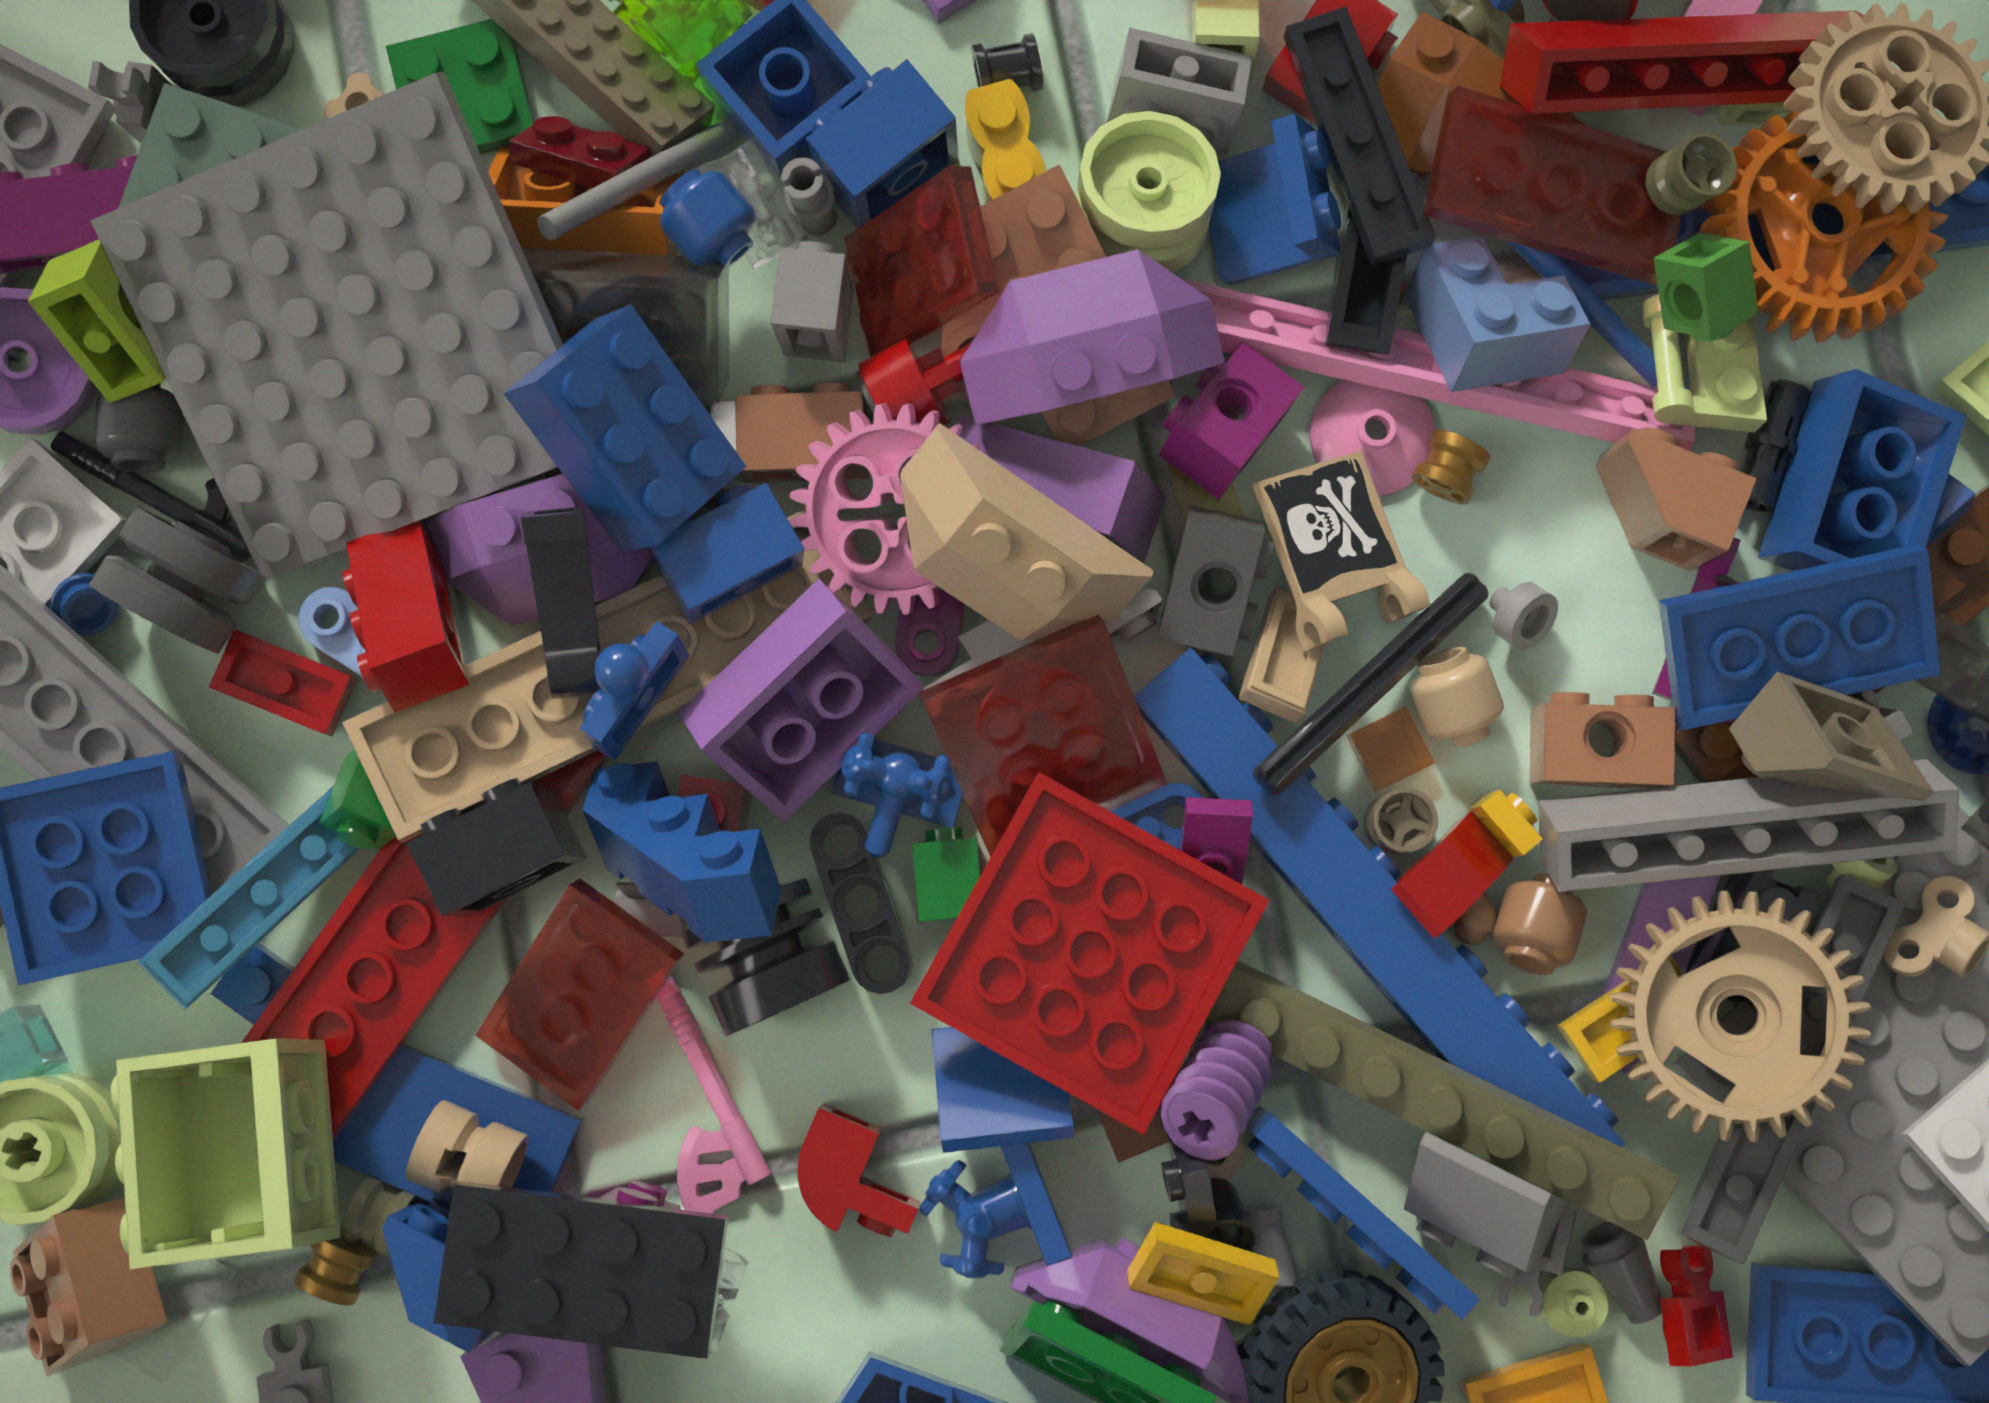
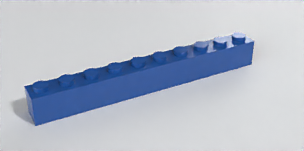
[1129,647,1625,1147]

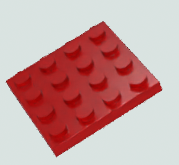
[909,772,1269,1135]

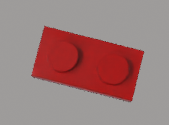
[209,629,358,737]

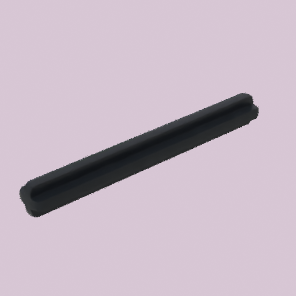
[1253,572,1489,796]

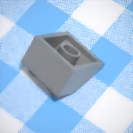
[1404,1132,1567,1279]

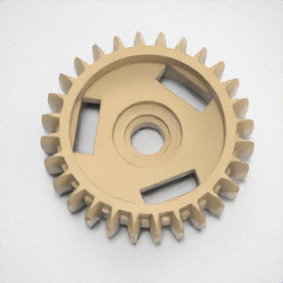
[1610,891,1871,1142]

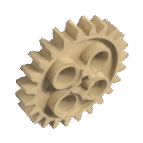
[1784,3,1989,214]

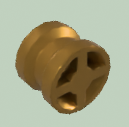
[1411,430,1491,505]
[294,1238,377,1306]

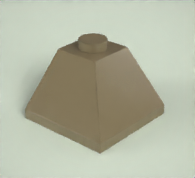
[1729,671,1934,801]

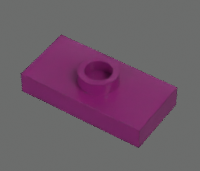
[1180,797,1253,885]

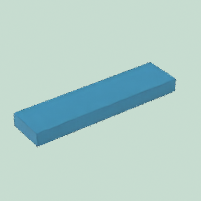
[137,785,360,1010]

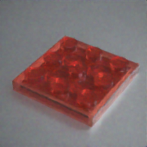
[918,614,1167,858]

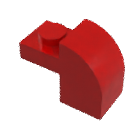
[797,1103,921,1237]

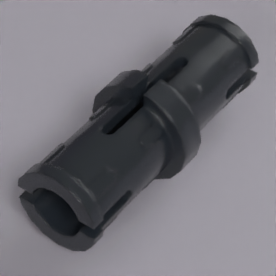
[1742,379,1811,512]

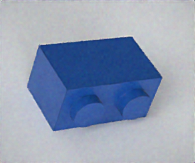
[651,483,805,625]

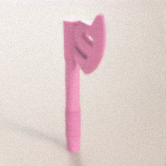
[647,966,771,1214]

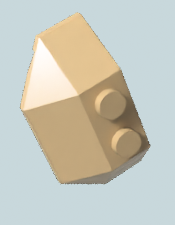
[900,423,1153,641]

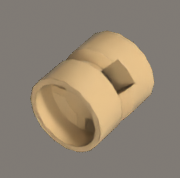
[405,1100,529,1194]

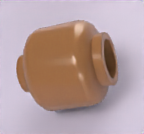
[1493,874,1587,975]

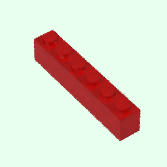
[1500,10,1864,114]

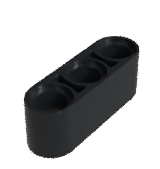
[809,812,913,994]

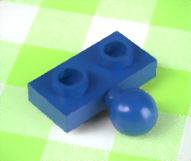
[579,621,690,761]

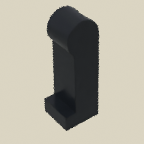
[521,506,601,699]

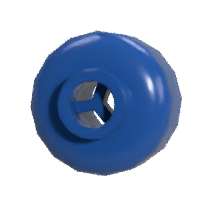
[659,169,756,268]

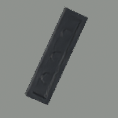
[1283,6,1436,266]

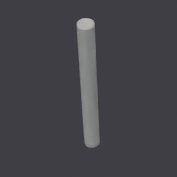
[537,119,738,240]

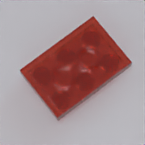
[844,166,999,357]
[475,878,685,1111]

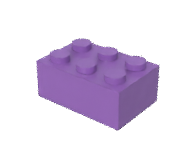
[678,578,924,821]

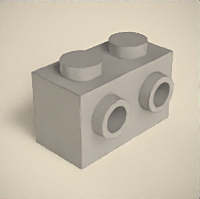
[1107,28,1252,153]

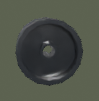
[129,0,294,106]

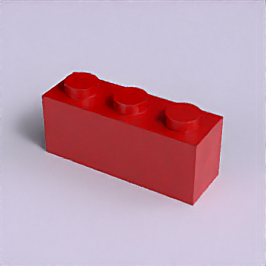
[342,520,470,713]

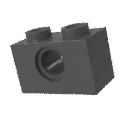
[1158,505,1274,656]

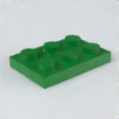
[999,1301,1216,1403]

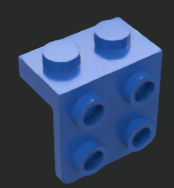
[1209,113,1342,285]

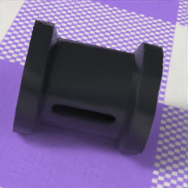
[971,33,1044,91]

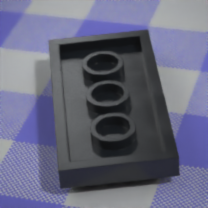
[434,1181,729,1359]

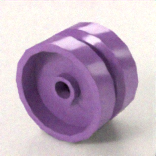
[0,287,98,435]

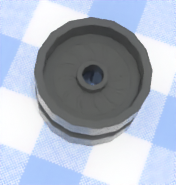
[89,505,265,654]

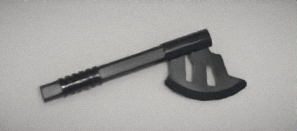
[50,431,251,562]

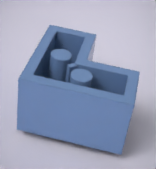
[1404,236,1590,392]

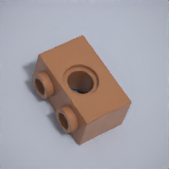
[1529,692,1675,789]

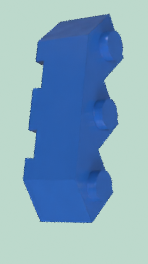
[582,761,782,943]

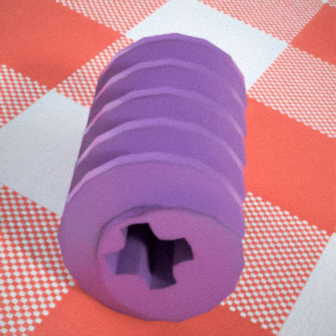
[1161,1020,1272,1160]

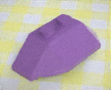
[959,249,1225,425]
[426,474,653,626]
[1010,1237,1249,1403]

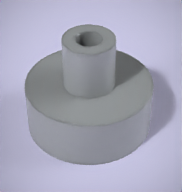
[1489,582,1558,650]

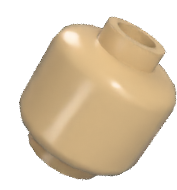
[1409,647,1504,747]

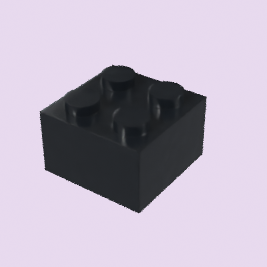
[406,778,587,917]

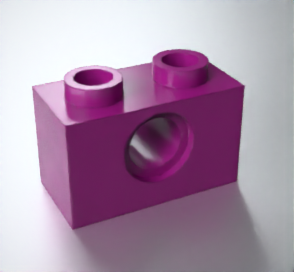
[1158,342,1304,500]

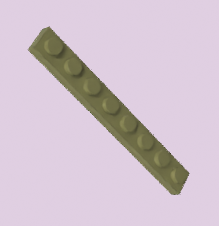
[1205,960,1677,1241]

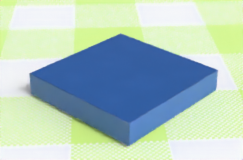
[931,1027,1074,1153]

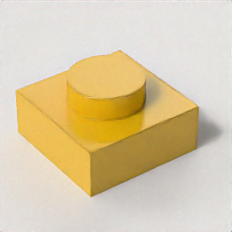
[1468,789,1543,857]

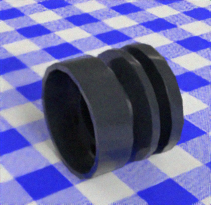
[681,878,852,1036]

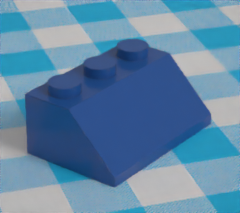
[1758,369,1967,571]

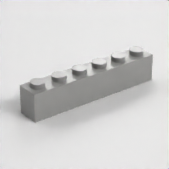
[1538,759,1959,892]

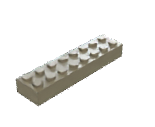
[471,0,716,157]

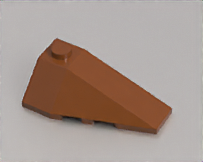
[1377,11,1634,216]

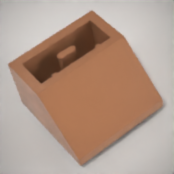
[1595,427,1757,571]
[10,1197,167,1376]

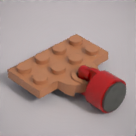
[856,164,1176,446]

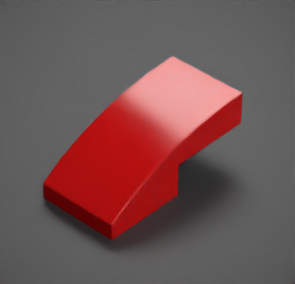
[1391,810,1514,939]

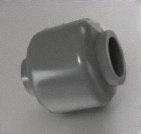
[95,383,183,473]

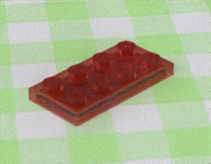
[1423,85,1681,286]

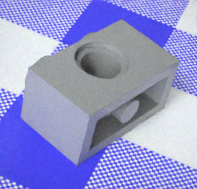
[770,241,854,362]

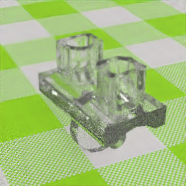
[697,139,808,270]

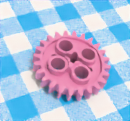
[789,403,981,615]

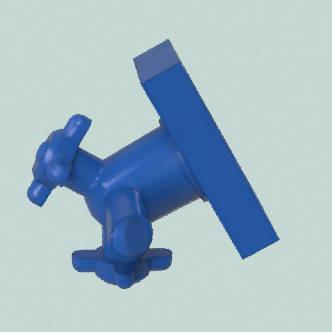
[831,733,971,858]
[919,1143,1071,1279]

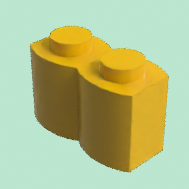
[965,79,1046,204]

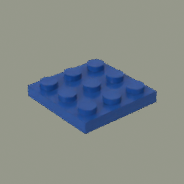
[0,750,212,986]

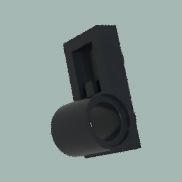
[1161,1134,1255,1252]

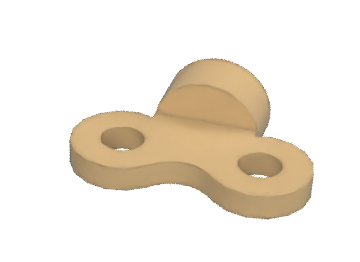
[1883,876,1989,978]

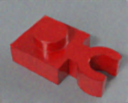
[1660,1245,1733,1367]

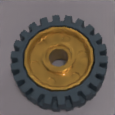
[1241,1269,1445,1403]

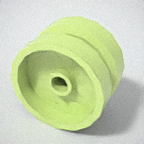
[1076,111,1221,273]
[0,1072,121,1225]

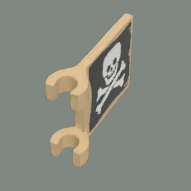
[1252,451,1430,651]

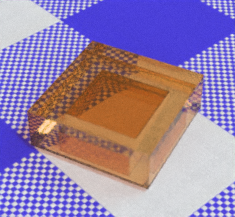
[1346,706,1435,792]

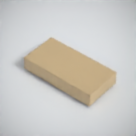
[1239,587,1325,724]

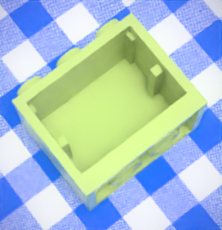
[111,1039,341,1269]

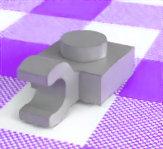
[88,61,173,143]

